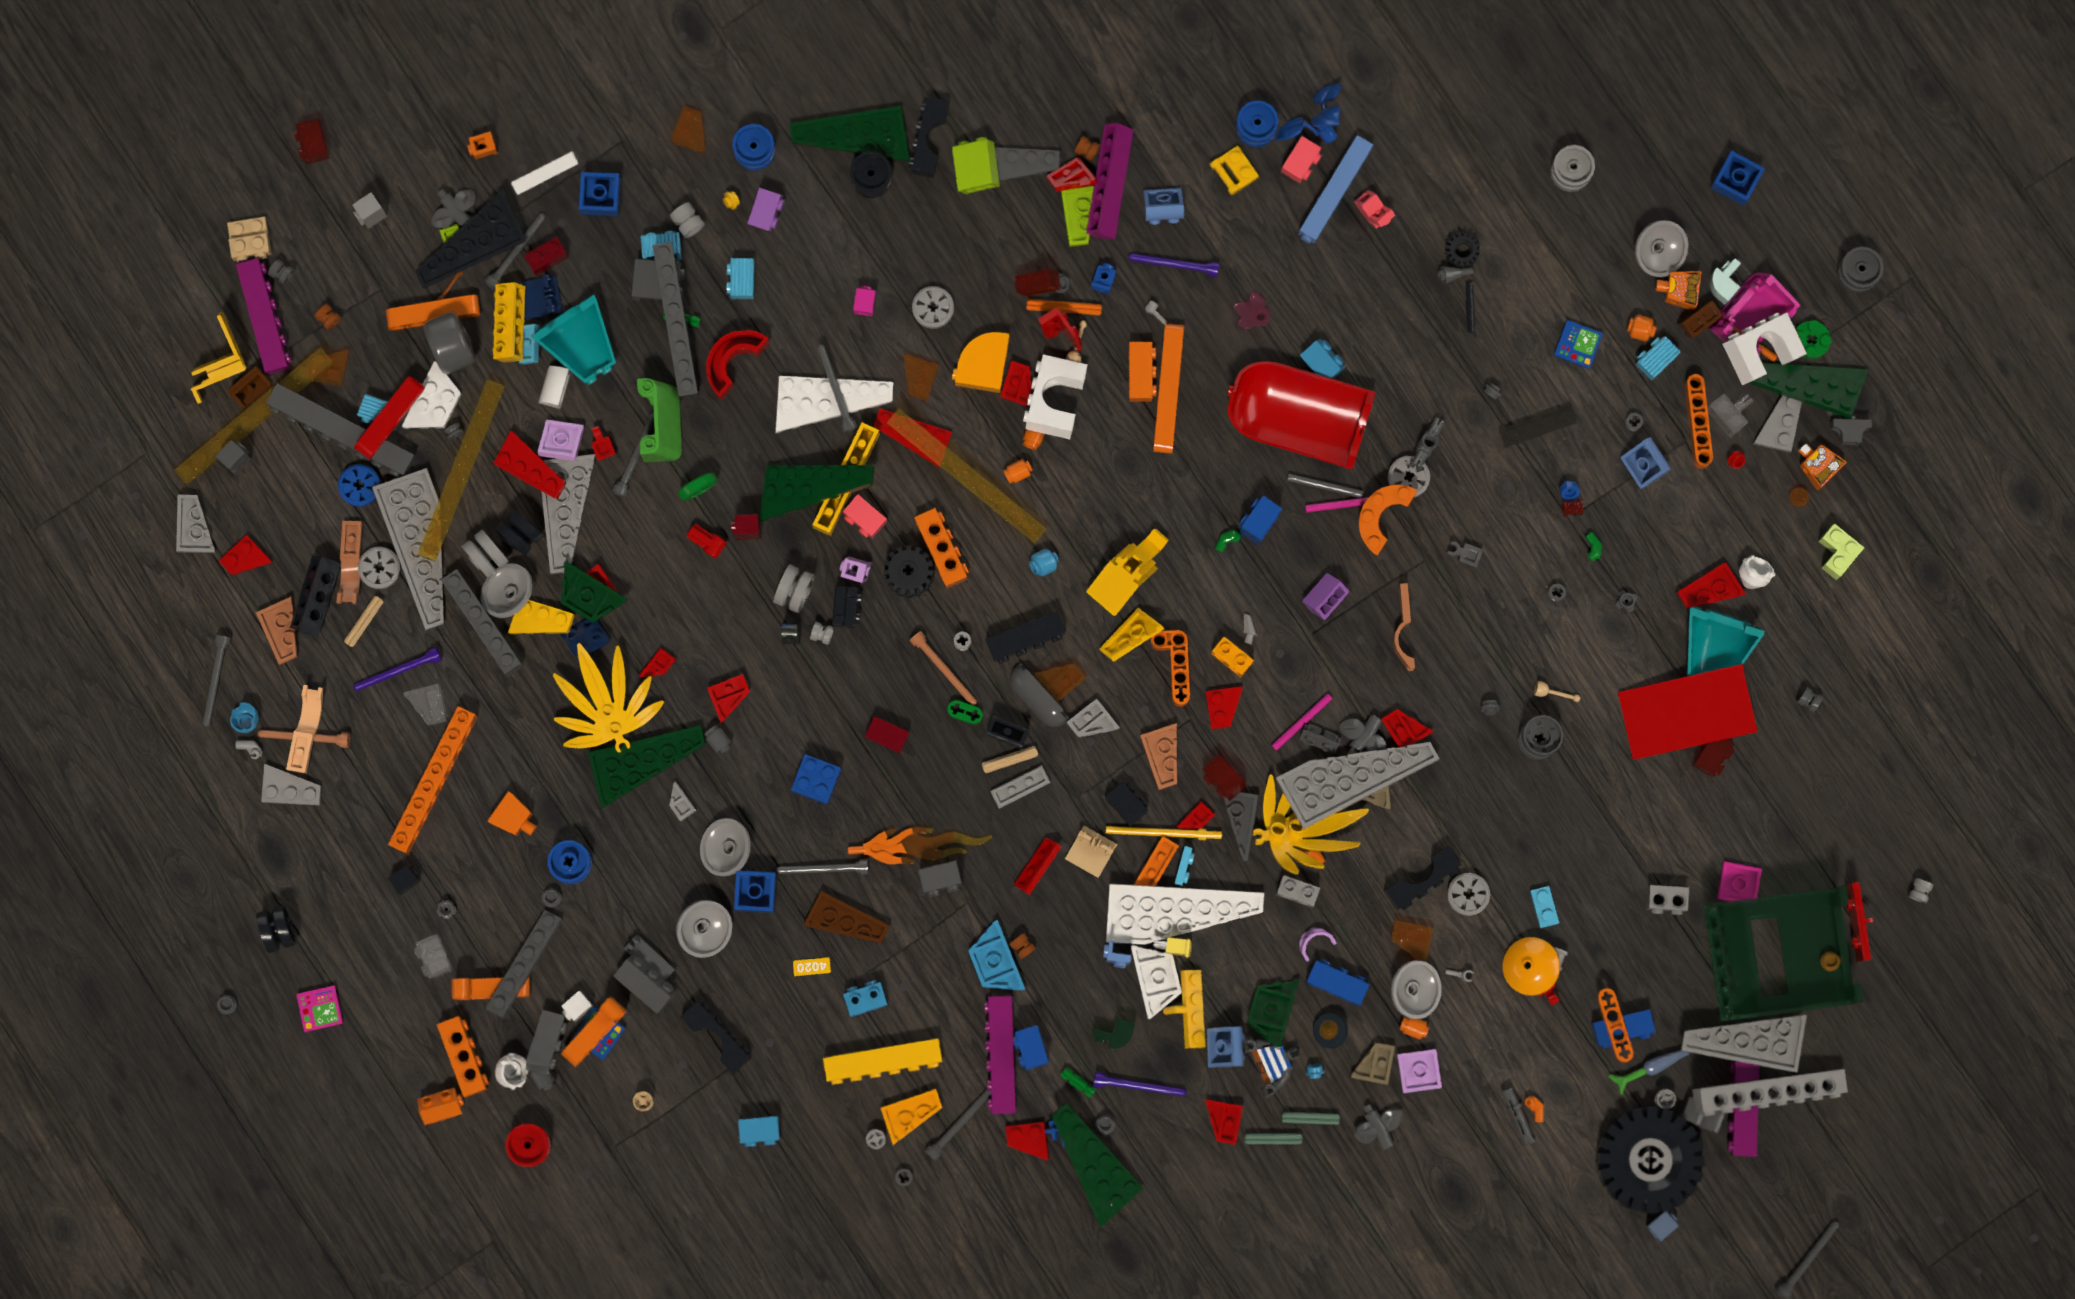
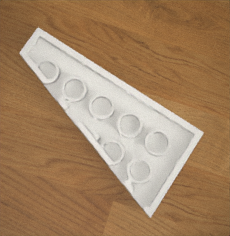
[776,376,893,433]

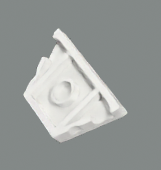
[402,361,461,429]
[1131,946,1182,1019]

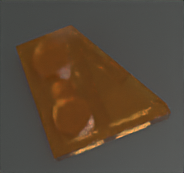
[670,106,706,155]
[304,350,350,387]
[904,354,939,402]
[1033,663,1086,703]
[1391,920,1433,962]

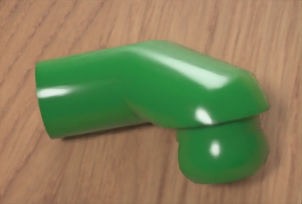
[1215,530,1241,553]
[1585,532,1602,561]

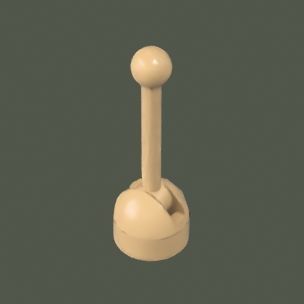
[1065,321,1087,363]
[1534,681,1580,702]

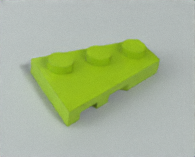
[1061,186,1094,247]

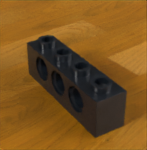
[290,555,341,636]

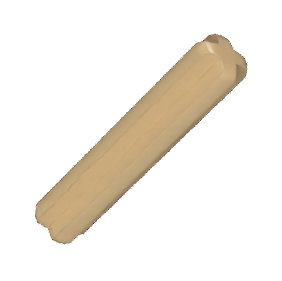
[344,596,383,647]
[982,746,1038,773]

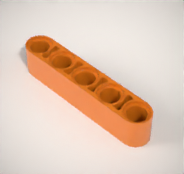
[386,295,480,330]
[1684,374,1713,469]

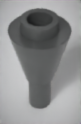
[1437,266,1473,285]

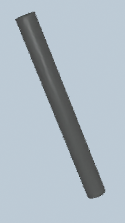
[1287,474,1363,498]

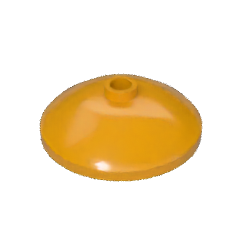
[1502,937,1560,996]

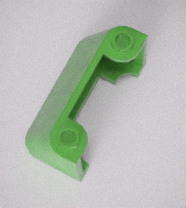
[637,378,682,462]

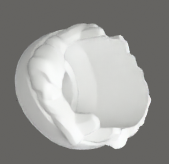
[1739,555,1775,589]
[495,1053,529,1090]

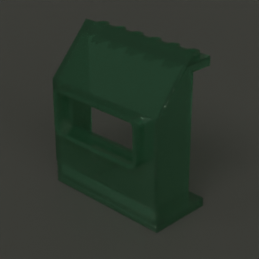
[1703,886,1864,1021]

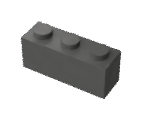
[614,955,677,1014]
[526,1010,568,1075]

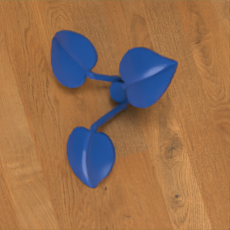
[1276,82,1341,143]

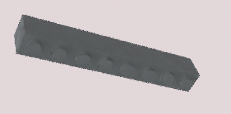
[653,242,699,396]
[266,383,414,478]

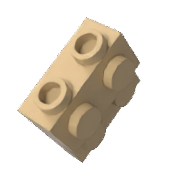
[227,217,272,263]

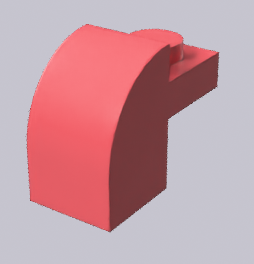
[1354,190,1395,229]

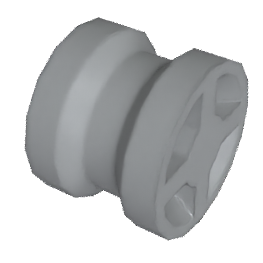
[866,1129,886,1149]

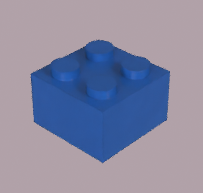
[1710,151,1765,206]
[579,172,621,216]
[1239,496,1282,545]
[791,754,842,806]
[734,871,776,913]
[1012,1025,1049,1071]

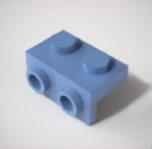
[1103,941,1131,968]

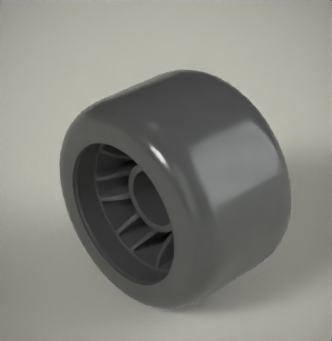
[423,312,476,374]

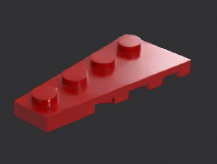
[874,409,952,469]
[493,431,566,500]

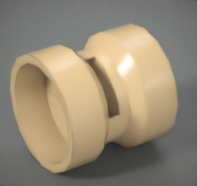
[633,1091,654,1111]

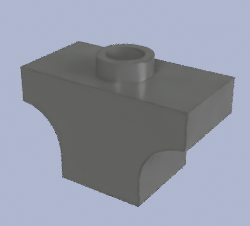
[1830,416,1872,445]

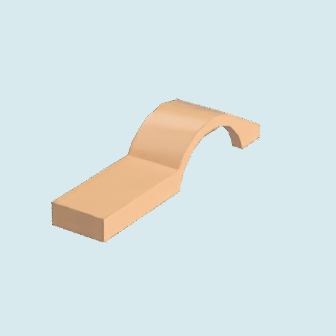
[286,685,323,774]

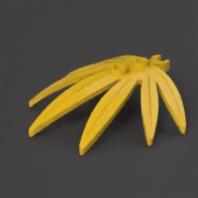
[553,643,664,752]
[1252,774,1369,874]

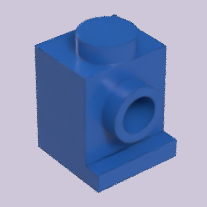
[1091,263,1116,295]

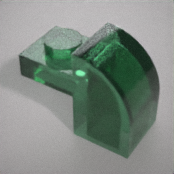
[1092,1018,1135,1050]

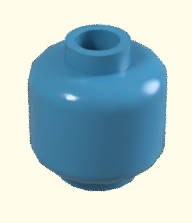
[1029,549,1059,577]

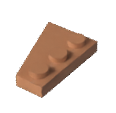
[256,597,298,665]
[1140,723,1177,790]

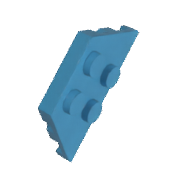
[968,920,1025,991]

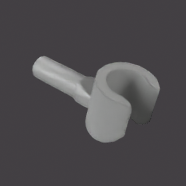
[1146,301,1167,325]
[1445,969,1474,982]

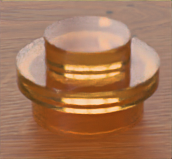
[1790,488,1809,507]

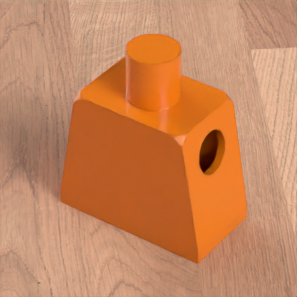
[487,791,537,836]

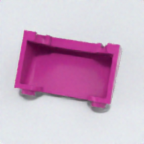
[1708,273,1800,356]

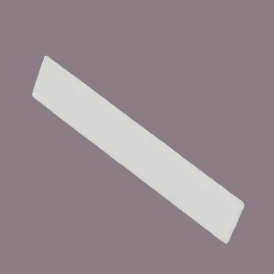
[511,152,578,195]

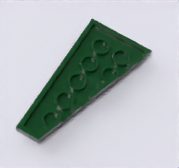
[789,106,910,162]
[1749,363,1868,419]
[759,465,875,522]

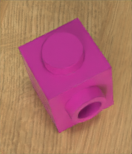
[853,286,876,317]

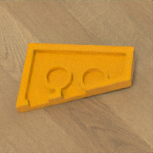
[881,1089,942,1145]

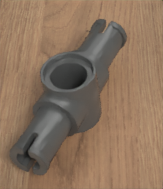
[1410,418,1445,471]

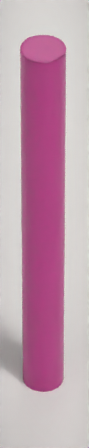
[1305,497,1369,513]
[1271,693,1332,751]

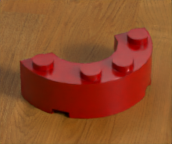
[706,330,770,401]

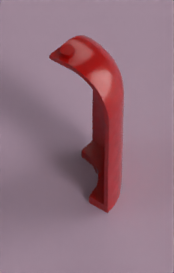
[1227,361,1376,469]

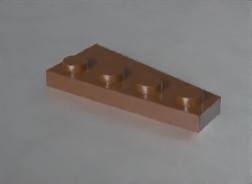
[803,891,890,943]

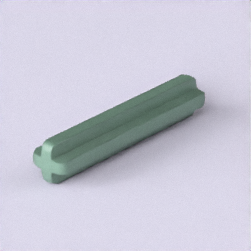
[1282,1112,1340,1125]
[1245,1133,1302,1144]

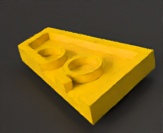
[508,600,575,635]
[1099,608,1164,662]

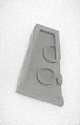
[1753,395,1802,452]
[176,495,215,553]
[261,764,322,806]

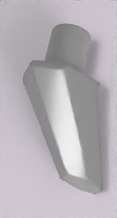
[1243,614,1257,644]

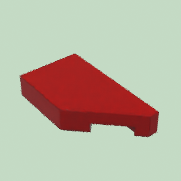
[639,648,676,678]
[1177,801,1215,829]

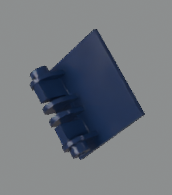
[518,275,562,319]
[561,618,611,662]

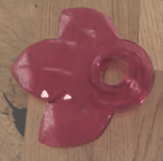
[1235,292,1270,329]

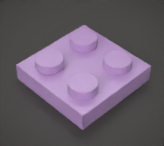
[538,420,584,461]
[1397,1049,1442,1093]

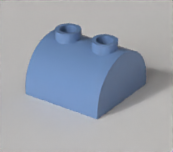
[1143,188,1184,224]
[1620,437,1671,489]
[1207,1027,1245,1068]

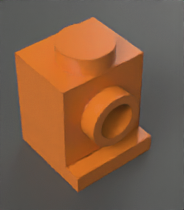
[467,132,498,159]

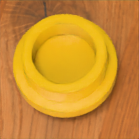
[723,191,740,210]

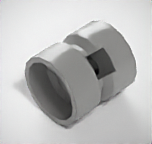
[670,202,705,238]

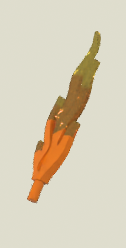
[848,827,992,865]

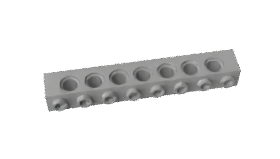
[1693,1069,1848,1116]

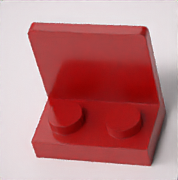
[1038,307,1082,352]

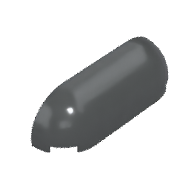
[1010,663,1070,727]

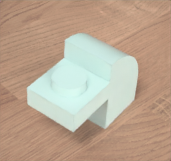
[1710,259,1741,305]

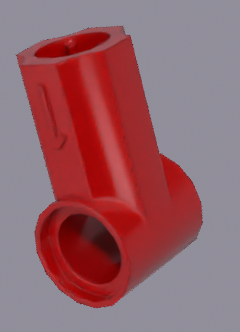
[686,523,727,559]

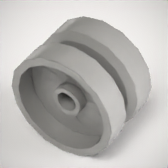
[1550,145,1595,192]
[461,529,509,578]
[773,564,815,613]

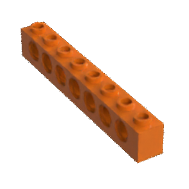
[388,706,478,855]

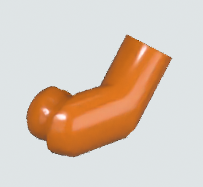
[1299,848,1326,864]
[1525,1096,1544,1122]

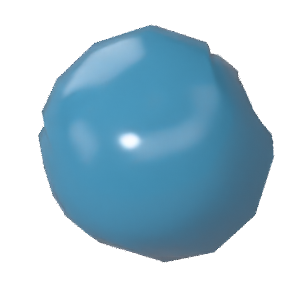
[230,702,259,733]

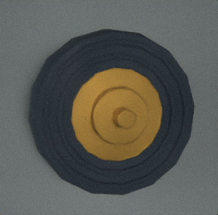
[1313,1013,1348,1049]

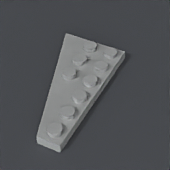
[541,454,596,575]

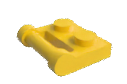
[1210,146,1259,195]

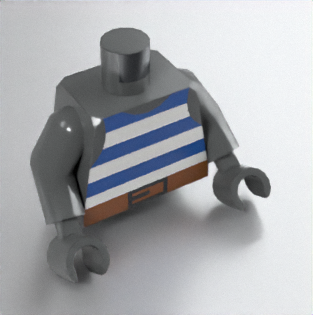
[1243,1039,1300,1098]

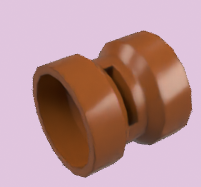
[1074,136,1100,161]
[314,304,341,331]
[1009,933,1036,960]

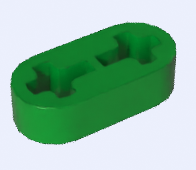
[947,700,983,725]

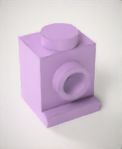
[840,557,872,583]

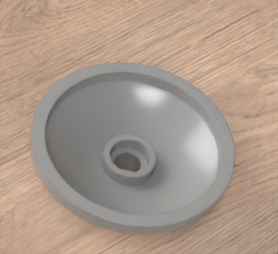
[1635,220,1688,277]
[481,563,532,618]
[700,818,750,876]
[676,900,732,958]
[1391,961,1441,1019]

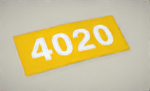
[793,957,831,976]

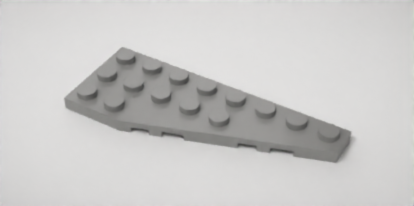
[372,468,444,631]
[1276,742,1439,830]

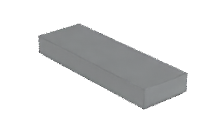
[990,766,1051,809]

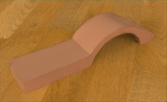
[337,521,363,604]
[1393,583,1415,671]

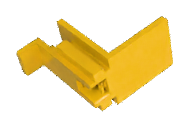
[191,311,247,404]
[1086,529,1169,616]

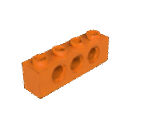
[914,508,969,589]
[437,1016,489,1098]

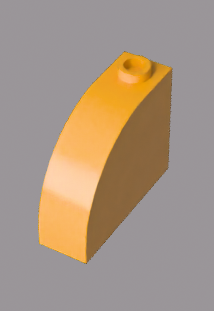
[952,332,1009,393]

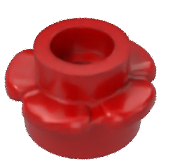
[1727,451,1746,469]

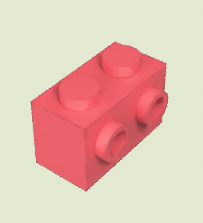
[1281,136,1322,183]
[843,495,887,539]

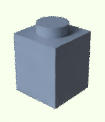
[1646,1212,1679,1241]

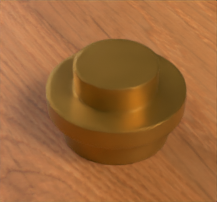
[1820,952,1840,971]

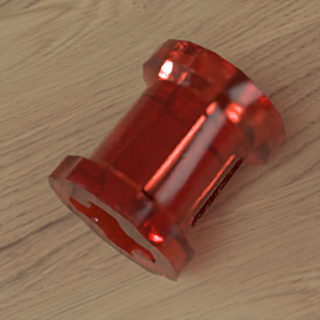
[1562,499,1583,517]

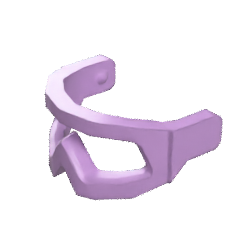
[1299,927,1336,962]

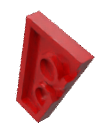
[1677,562,1746,609]

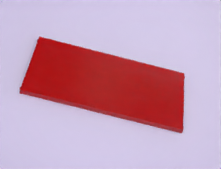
[1618,664,1758,760]

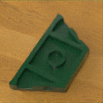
[561,561,628,623]
[1247,979,1299,1050]

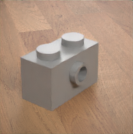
[353,193,387,229]

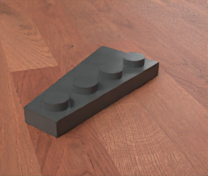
[995,147,1060,182]

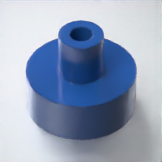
[1560,480,1580,500]

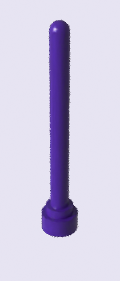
[1128,253,1219,277]
[353,647,442,691]
[1093,1072,1187,1096]

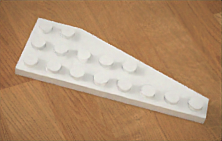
[1106,884,1264,944]

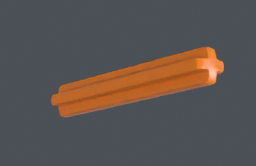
[1027,299,1102,315]

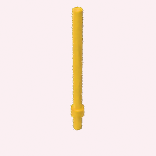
[1106,826,1222,840]

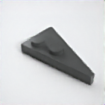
[1221,790,1259,862]

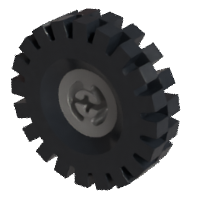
[1596,1107,1705,1213]

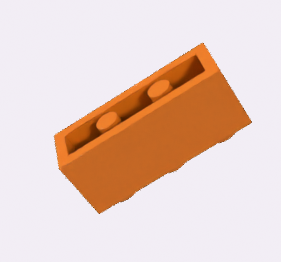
[1129,342,1156,402]

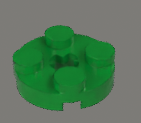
[1795,320,1831,359]

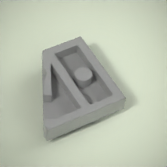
[1066,699,1120,738]

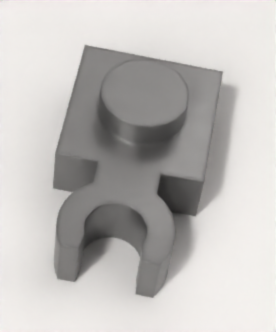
[1447,541,1483,568]

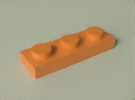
[1134,836,1179,886]

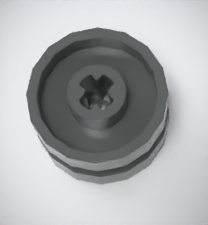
[1837,247,1884,293]

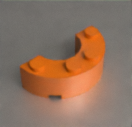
[1359,485,1418,556]

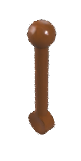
[437,272,463,300]

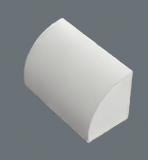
[538,366,571,409]

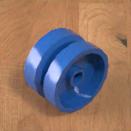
[1236,101,1279,148]
[732,124,776,171]
[547,840,592,885]

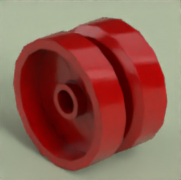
[506,1124,551,1167]

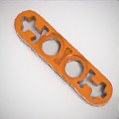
[1597,988,1633,1062]

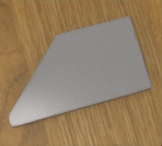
[669,781,696,822]

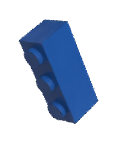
[1306,959,1370,1006]
[1591,1010,1656,1049]

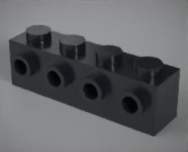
[985,611,1065,664]

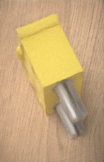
[1153,937,1192,958]

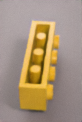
[493,282,525,362]

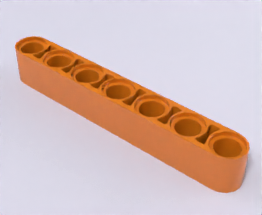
[1153,323,1184,454]

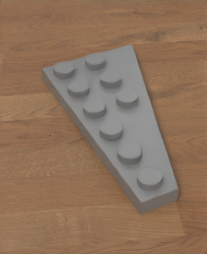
[1681,1015,1807,1073]

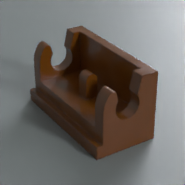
[1677,300,1723,338]
[227,366,272,410]

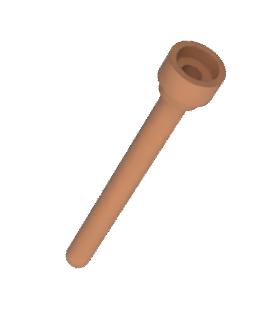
[909,631,977,706]
[258,730,350,748]

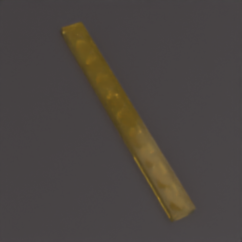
[174,347,334,485]
[418,379,505,562]
[887,408,1047,544]

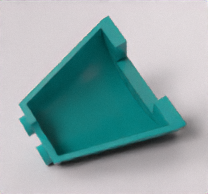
[531,295,616,385]
[1688,607,1765,676]

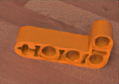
[1150,630,1190,707]
[451,977,530,1000]
[561,997,627,1067]

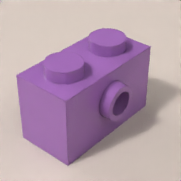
[748,188,784,232]
[1302,573,1349,620]

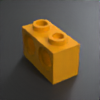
[1211,637,1254,678]

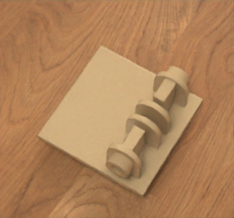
[1065,826,1117,878]

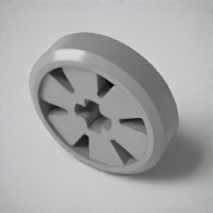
[912,286,954,329]
[1388,456,1430,498]
[358,547,401,589]
[1447,873,1490,916]

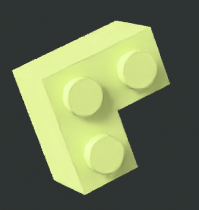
[1818,523,1864,580]

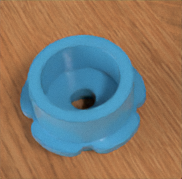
[1305,1064,1325,1079]

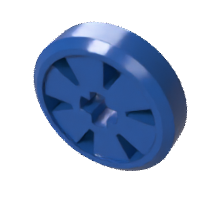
[338,464,381,507]

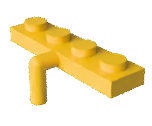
[1163,970,1205,1049]

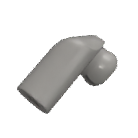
[236,740,262,759]

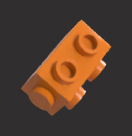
[417,1088,464,1125]

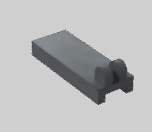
[624,935,675,982]

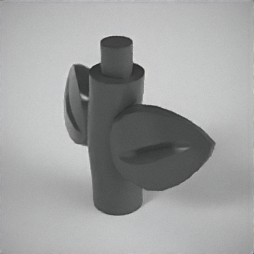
[431,189,476,228]
[1339,714,1386,754]
[1354,1104,1403,1151]

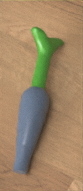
[1609,1050,1689,1095]

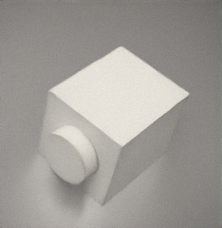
[562,991,593,1021]

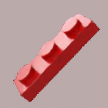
[1014,837,1061,895]

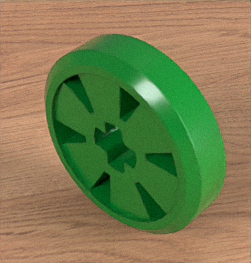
[678,472,718,501]

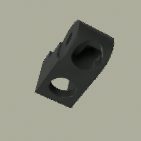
[782,624,800,644]

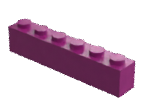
[1086,123,1133,240]
[236,258,292,376]
[985,996,1016,1114]
[1727,1061,1759,1157]

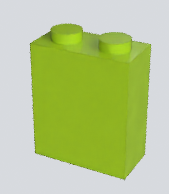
[952,137,1000,194]

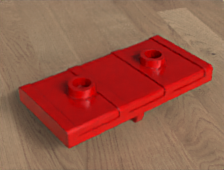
[1845,882,1873,963]

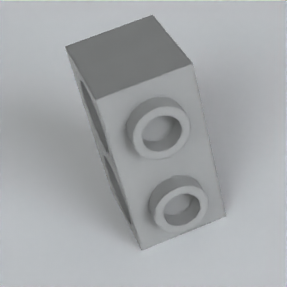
[1276,875,1320,908]
[1646,885,1689,915]

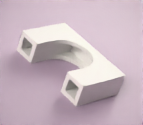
[1723,313,1807,385]
[1023,355,1088,439]

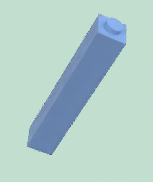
[1298,135,1373,244]

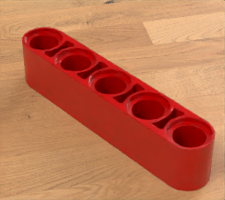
[354,376,425,460]

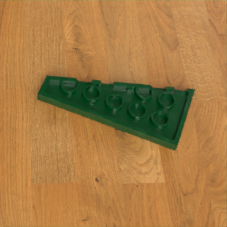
[588,726,706,809]
[1051,1103,1143,1228]

